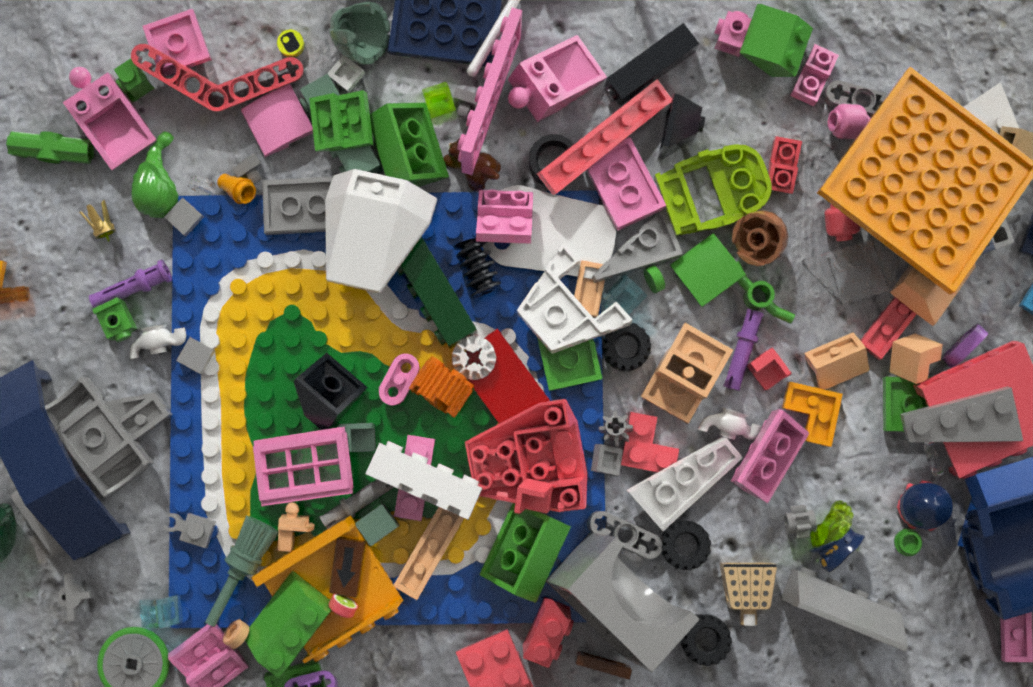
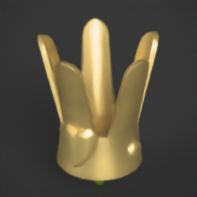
[79,200,116,242]

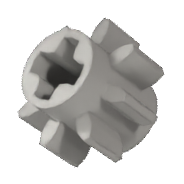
[599,411,633,447]
[784,505,816,539]

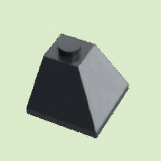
[658,93,705,160]
[294,353,368,430]

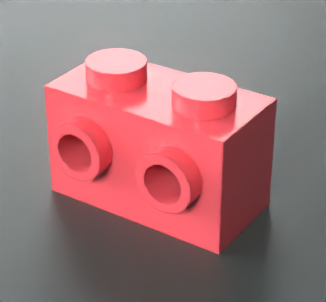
[523,597,574,668]

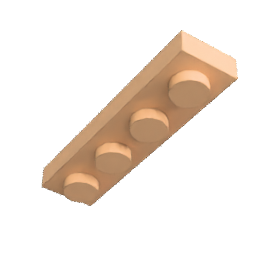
[394,507,464,600]

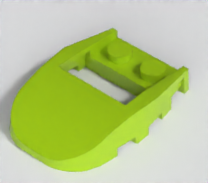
[654,144,772,236]

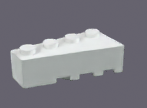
[366,441,482,520]

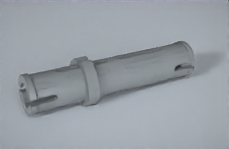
[320,479,394,529]

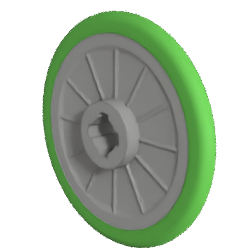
[97,627,170,687]

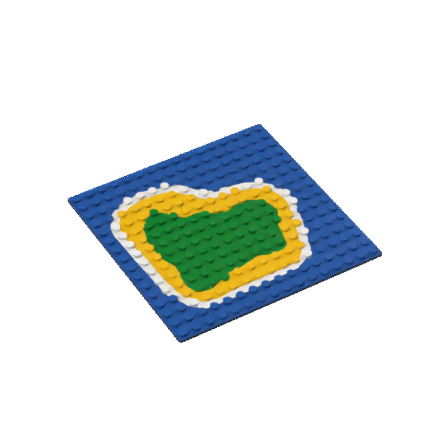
[168,190,606,628]

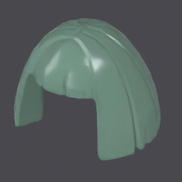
[329,2,390,65]

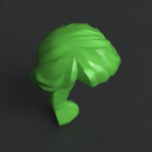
[131,131,179,218]

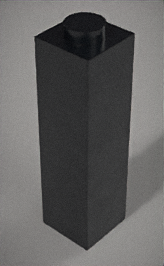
[604,23,699,106]

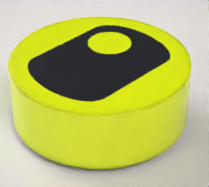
[277,29,305,58]

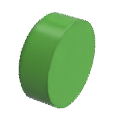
[643,265,665,294]

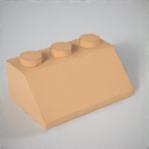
[890,264,976,326]

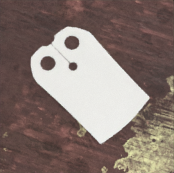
[482,185,616,279]

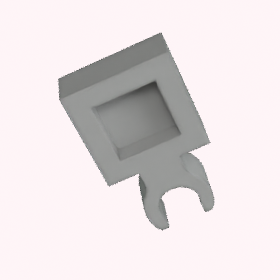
[163,513,216,548]

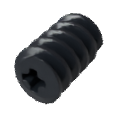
[453,238,501,299]

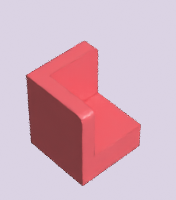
[747,347,792,390]
[514,479,553,514]

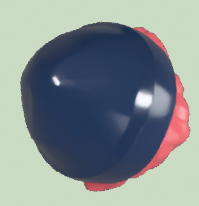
[897,480,953,531]

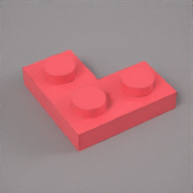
[621,412,679,473]

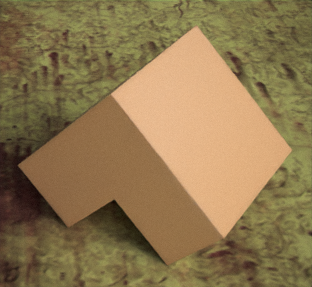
[889,333,943,384]

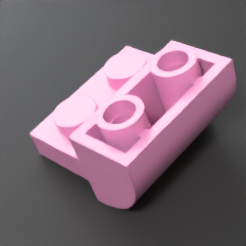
[476,190,533,244]

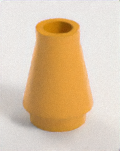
[217,174,256,204]

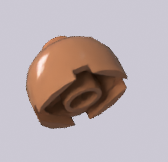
[732,210,789,266]

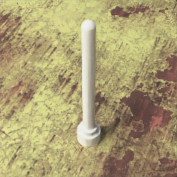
[467,0,521,77]

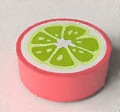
[328,594,358,618]

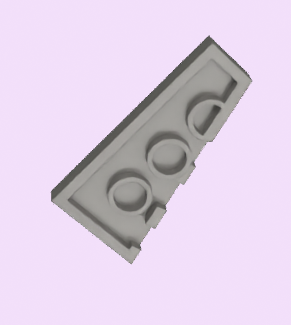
[900,386,1023,442]

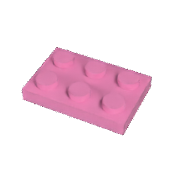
[586,137,666,231]

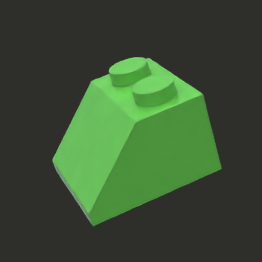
[740,4,813,77]

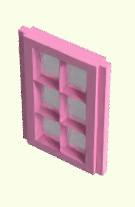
[253,427,354,506]

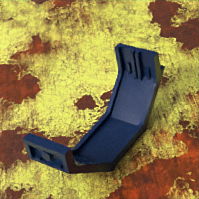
[0,360,131,561]

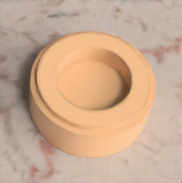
[223,620,249,649]

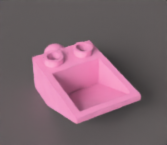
[508,35,607,122]
[63,67,157,170]

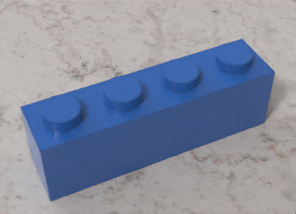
[965,457,1033,509]

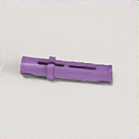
[723,309,764,391]

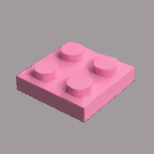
[142,8,212,76]

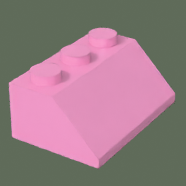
[731,409,809,503]

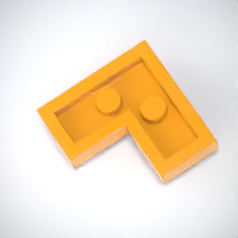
[782,382,843,447]

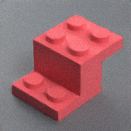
[456,629,534,687]

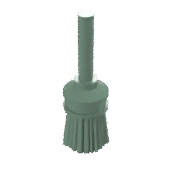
[205,515,279,627]

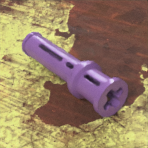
[89,259,172,308]

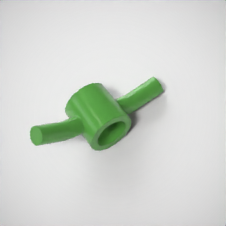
[737,261,795,324]

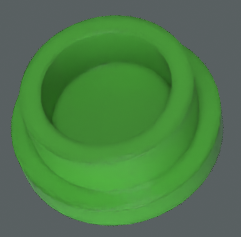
[894,529,922,556]

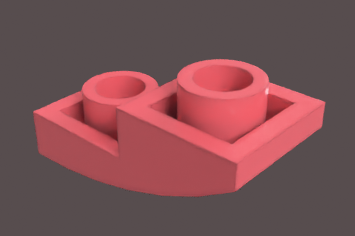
[768,136,802,194]

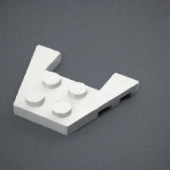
[517,243,632,354]

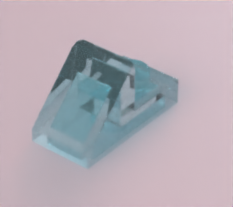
[139,595,183,629]

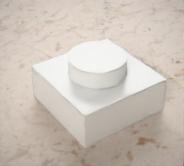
[327,55,365,93]

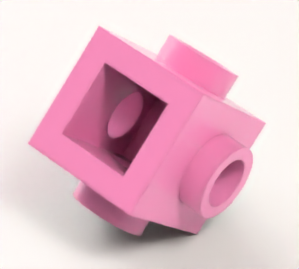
[714,11,752,57]

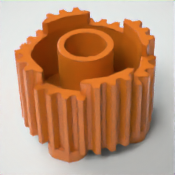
[409,356,474,418]

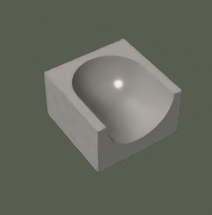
[546,532,700,672]

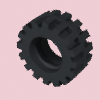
[602,323,651,371]
[661,520,711,570]
[680,614,732,666]

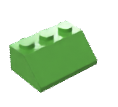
[370,103,449,187]
[479,503,571,603]
[245,571,332,678]

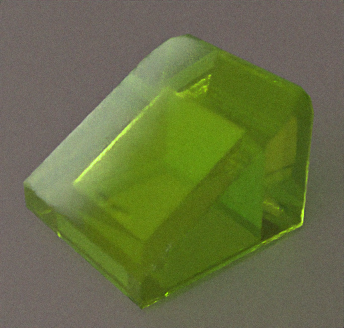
[422,82,456,119]

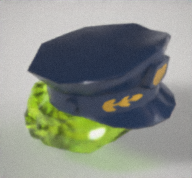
[809,500,865,572]

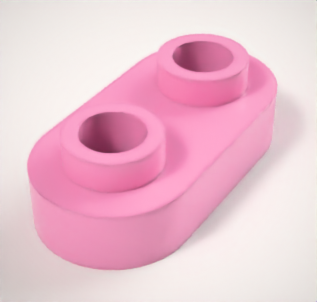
[379,354,420,406]

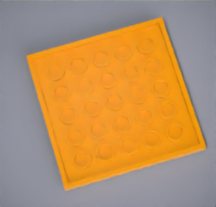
[817,67,1033,295]

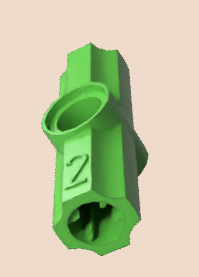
[6,131,94,164]

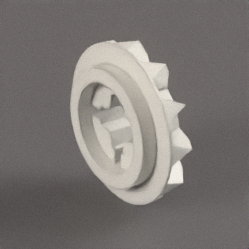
[452,336,496,380]

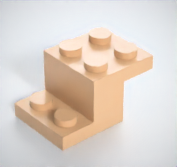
[640,323,733,424]

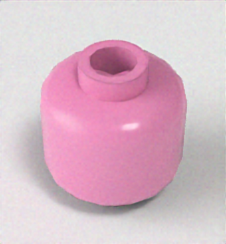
[828,104,870,139]

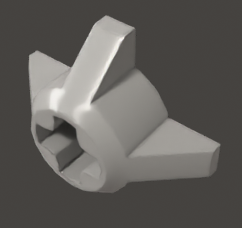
[58,573,91,621]

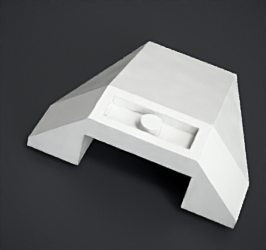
[325,169,438,293]

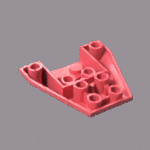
[465,399,587,512]

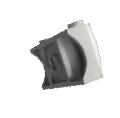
[45,376,154,497]

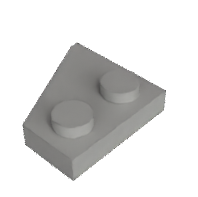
[104,393,173,441]

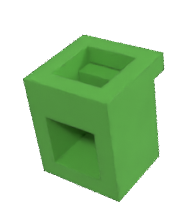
[114,58,155,103]
[92,298,138,342]

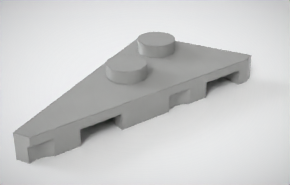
[592,209,683,283]

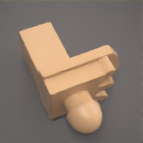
[277,502,315,552]

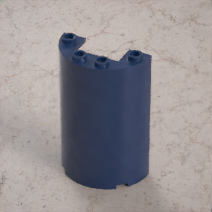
[962,493,1033,620]

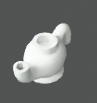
[129,324,186,359]
[698,407,762,440]

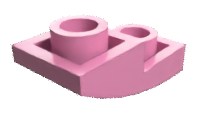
[790,44,839,107]

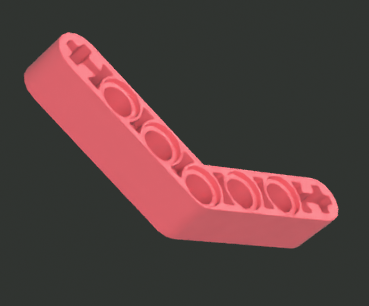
[131,44,304,112]

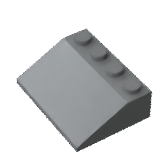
[781,567,908,652]

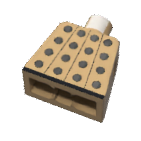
[720,562,777,626]

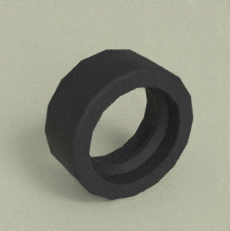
[529,134,574,186]

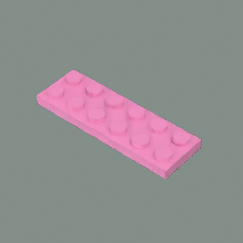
[457,7,522,175]

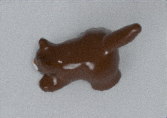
[443,138,501,192]

